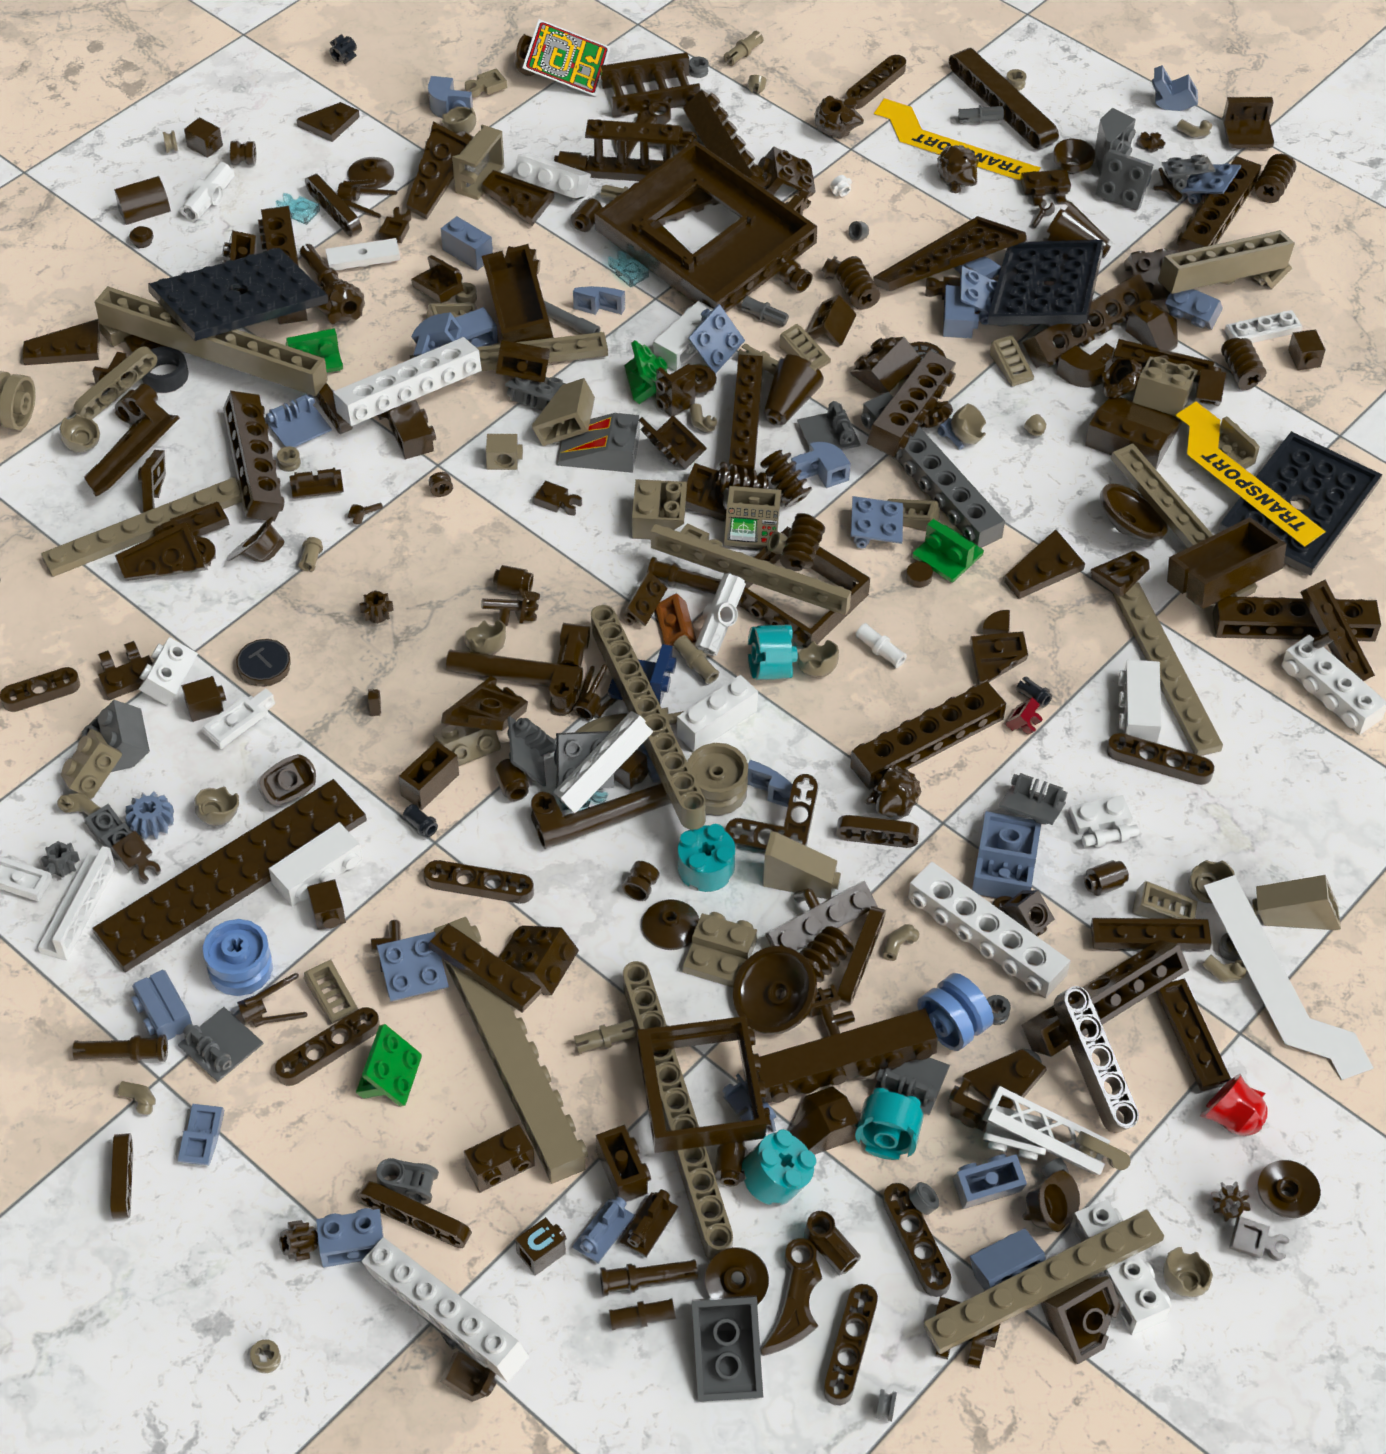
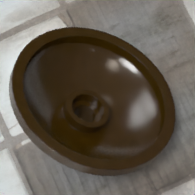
[1100,483,1168,541]
[733,946,817,1034]

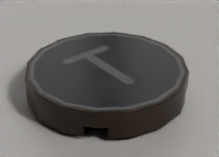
[236,639,291,686]

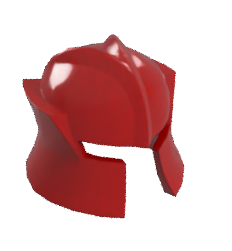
[1200,1074,1268,1136]

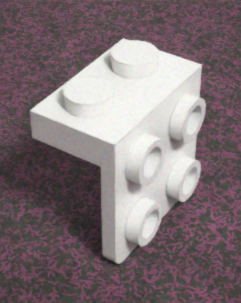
[983,1106,1052,1161]

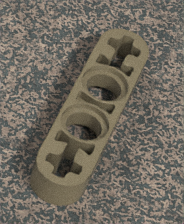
[74,347,157,419]

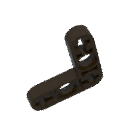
[725,774,818,851]

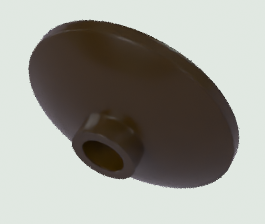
[348,157,394,189]
[642,899,699,950]
[1257,1160,1321,1218]
[705,1247,769,1305]

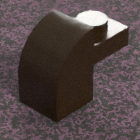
[1056,343,1114,388]

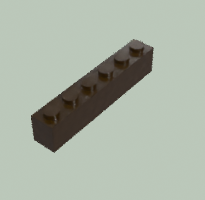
[683,89,767,188]
[757,1008,938,1103]

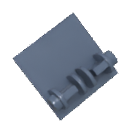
[1180,163,1241,205]
[960,266,997,325]
[688,304,745,374]
[264,394,332,447]
[851,496,903,549]
[377,932,449,1002]

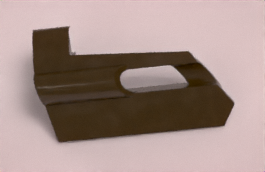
[84,384,180,496]

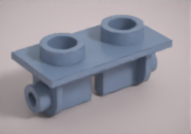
[723,1073,776,1132]
[572,1197,635,1264]

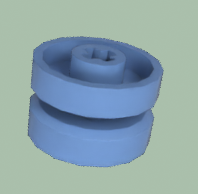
[203,919,273,996]
[917,973,994,1051]

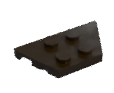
[441,676,528,731]

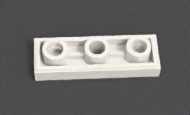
[325,238,400,271]
[1225,310,1302,343]

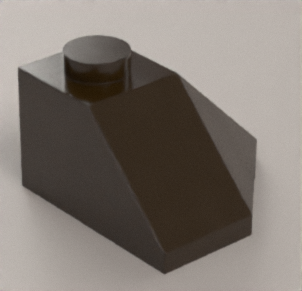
[1125,299,1178,351]
[789,1086,859,1155]
[1040,1276,1121,1364]

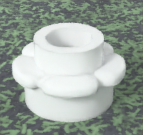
[830,175,852,197]

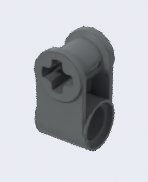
[376,1158,439,1205]

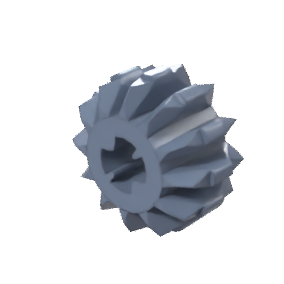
[125,791,174,840]

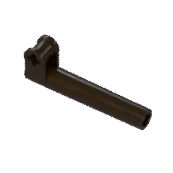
[446,649,583,715]
[531,783,671,849]

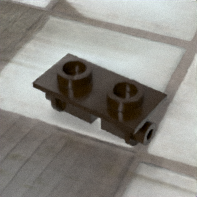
[289,467,344,499]
[624,571,668,626]
[619,1189,679,1257]

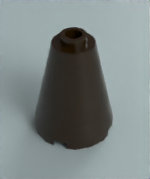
[1043,200,1111,259]
[764,354,824,425]

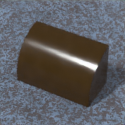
[114,176,171,225]

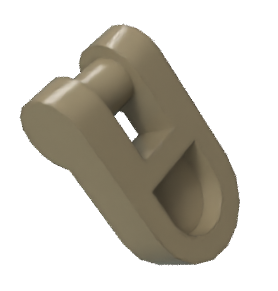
[1075,1131,1131,1170]

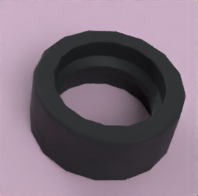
[142,347,189,393]

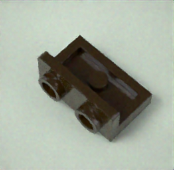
[411,255,464,303]
[655,364,695,416]

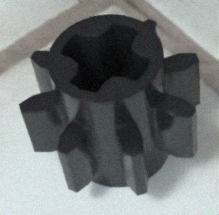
[330,34,357,64]

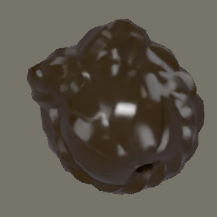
[1101,358,1143,398]

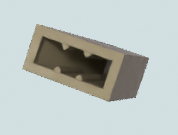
[532,378,595,446]
[763,831,841,899]
[1252,875,1341,930]

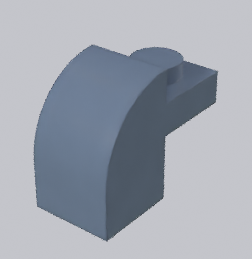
[1152,65,1198,111]
[428,76,473,118]
[411,312,462,357]
[791,442,851,488]

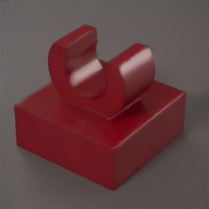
[1005,697,1043,735]

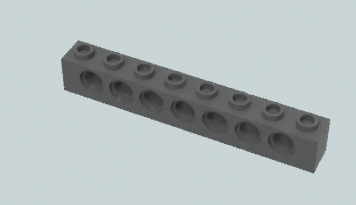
[861,392,1005,548]

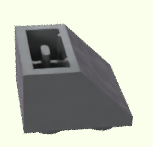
[1095,108,1136,176]
[82,700,150,772]

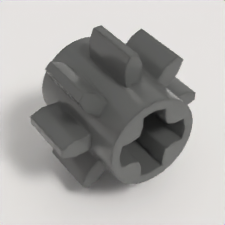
[41,841,80,878]

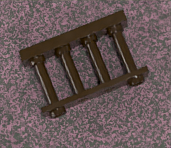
[600,52,700,117]
[585,119,680,181]

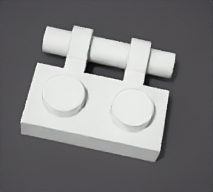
[1069,795,1139,847]

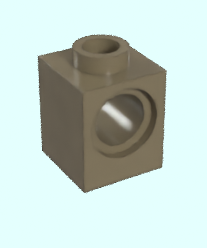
[486,434,523,470]

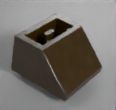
[850,337,922,393]

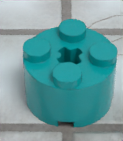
[748,625,798,680]
[678,824,735,892]
[855,1088,924,1160]
[742,1129,817,1205]

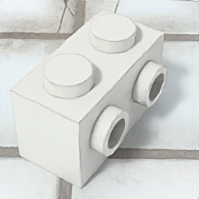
[139,637,198,706]

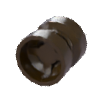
[230,141,257,165]
[779,260,813,293]
[622,861,660,901]

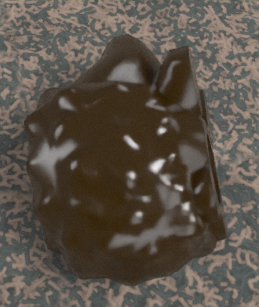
[814,96,864,139]
[937,145,979,193]
[316,280,365,324]
[865,765,922,820]

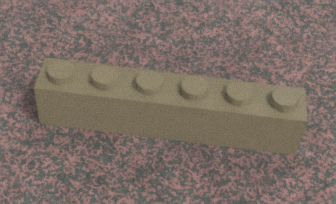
[1158,230,1295,294]

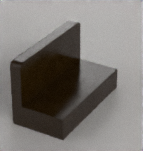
[807,294,856,347]

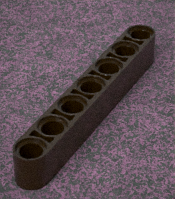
[949,48,1059,149]

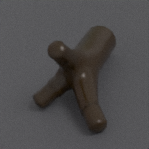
[1153,167,1183,202]

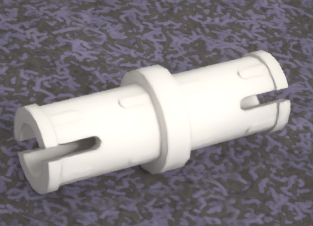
[856,623,907,668]

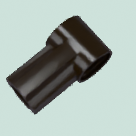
[557,623,590,667]
[804,1211,861,1276]

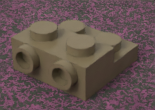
[683,912,757,987]

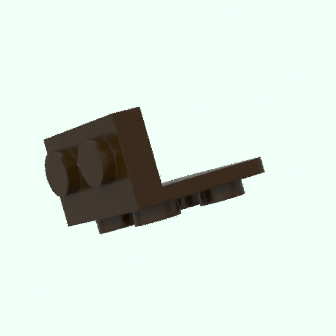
[1222,97,1274,149]
[758,146,816,196]
[1124,249,1178,301]
[638,415,707,470]
[498,925,579,995]

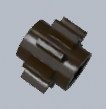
[359,590,394,624]
[1211,1181,1251,1222]
[279,1220,319,1262]

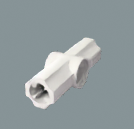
[180,162,235,222]
[695,573,746,656]

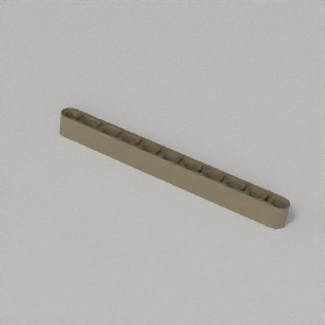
[591,605,706,830]
[623,961,733,1261]

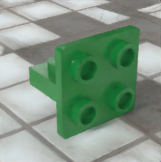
[285,328,343,373]
[624,340,668,404]
[912,518,984,583]
[356,1024,422,1106]

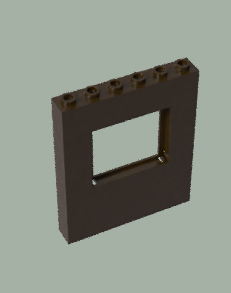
[595,140,817,312]

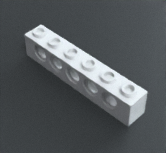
[333,337,482,426]
[908,862,1071,998]
[362,1237,529,1383]

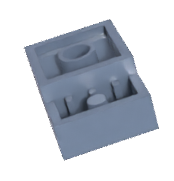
[972,811,1041,898]

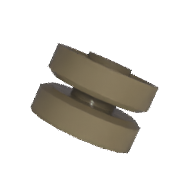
[0,371,36,430]
[688,743,749,815]

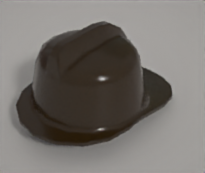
[226,517,285,562]
[1022,1170,1080,1232]

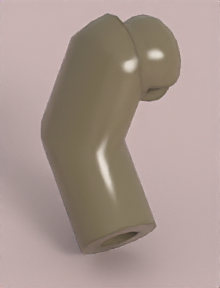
[1177,119,1212,137]
[690,403,717,433]
[57,793,100,816]
[883,924,919,961]
[1202,954,1247,982]
[118,1081,156,1115]

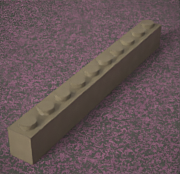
[94,286,328,396]
[434,916,588,1184]

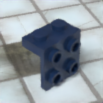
[608,644,677,706]

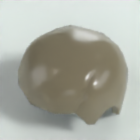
[442,107,476,133]
[951,403,986,445]
[60,414,100,452]
[465,620,506,655]
[797,640,839,677]
[194,786,239,826]
[1188,860,1235,904]
[1163,1247,1213,1297]

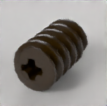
[1254,153,1297,203]
[836,256,880,310]
[1221,338,1267,391]
[760,450,812,507]
[712,461,769,495]
[780,513,825,571]
[799,926,854,983]

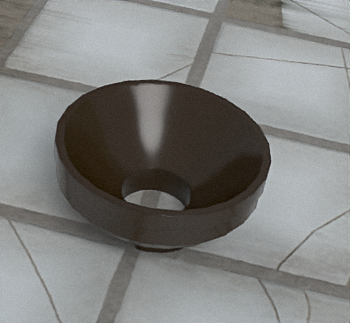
[1053,138,1096,174]

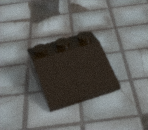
[1085,396,1183,469]

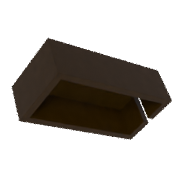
[482,244,554,342]
[1167,517,1286,609]

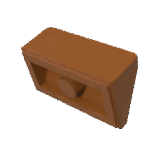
[655,593,697,646]

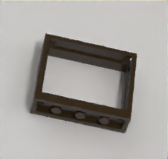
[737,526,870,648]
[637,1016,771,1153]

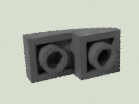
[84,803,132,861]

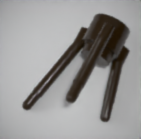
[337,179,398,218]
[574,664,618,720]
[237,973,308,1028]

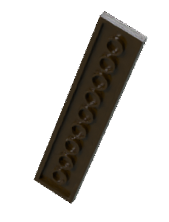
[92,779,367,973]

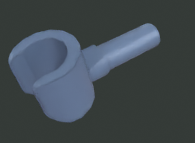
[938,418,964,450]

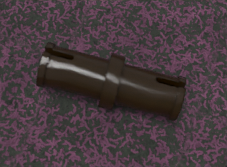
[609,1298,676,1331]

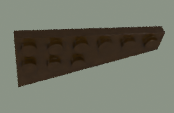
[873,216,1027,291]

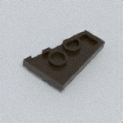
[482,170,554,226]
[23,319,100,365]
[115,521,208,581]
[1004,529,1085,599]

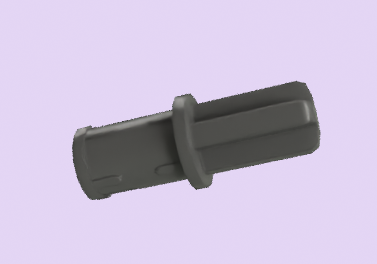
[958,105,1004,124]
[741,296,789,326]

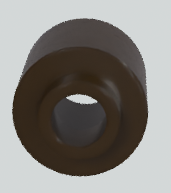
[554,151,588,172]
[571,198,602,232]
[493,565,534,594]
[494,759,529,801]
[1084,860,1129,896]
[714,1141,748,1187]

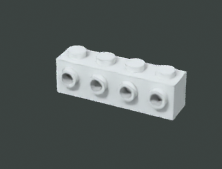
[1281,635,1386,735]
[1070,1199,1171,1335]

